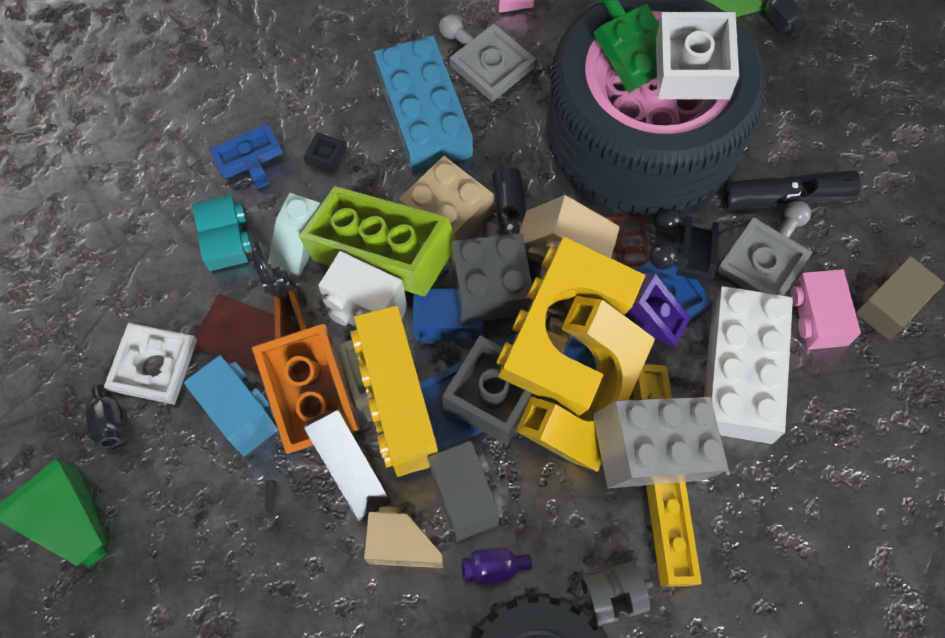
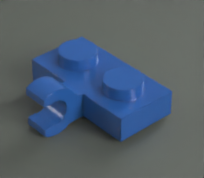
[209,123,283,189]

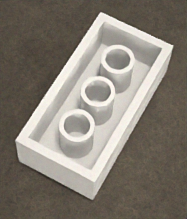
[704,286,793,444]

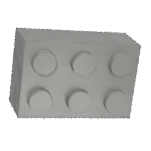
[593,397,729,488]

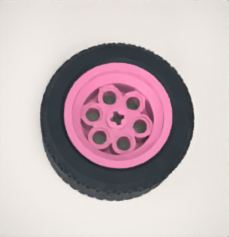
[546,0,766,215]

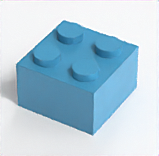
[183,355,278,457]

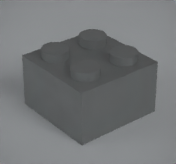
[450,233,533,323]
[442,335,536,445]
[427,441,504,543]

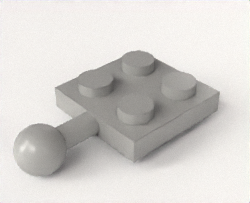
[439,14,537,102]
[716,201,813,296]

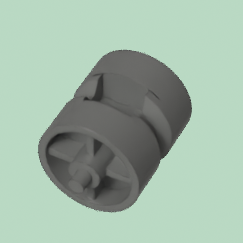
[577,561,653,627]

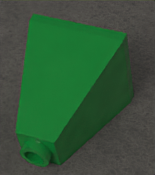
[0,459,108,568]

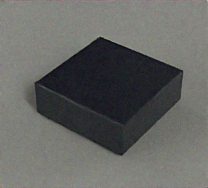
[303,132,347,173]

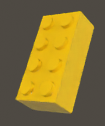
[350,305,438,477]

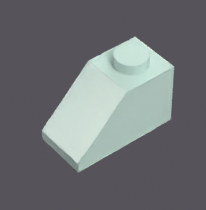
[268,193,321,277]

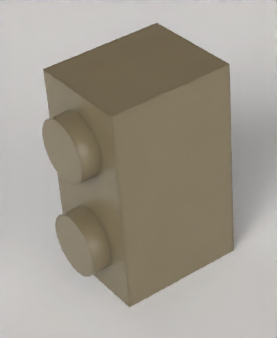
[856,256,945,340]

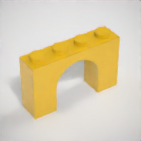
[496,237,645,416]
[516,296,655,472]

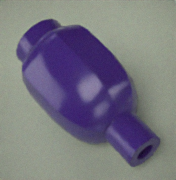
[461,548,532,586]

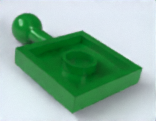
[593,0,659,93]

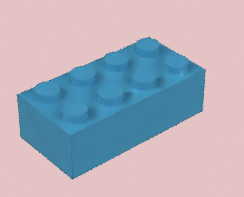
[373,35,473,174]

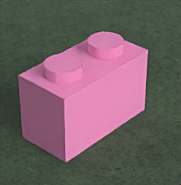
[791,269,861,350]

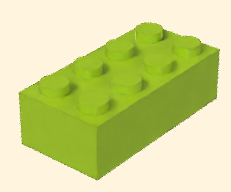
[299,186,457,297]

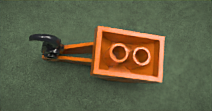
[251,241,360,454]

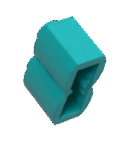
[192,194,252,271]

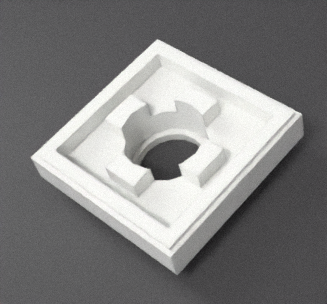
[104,323,197,405]

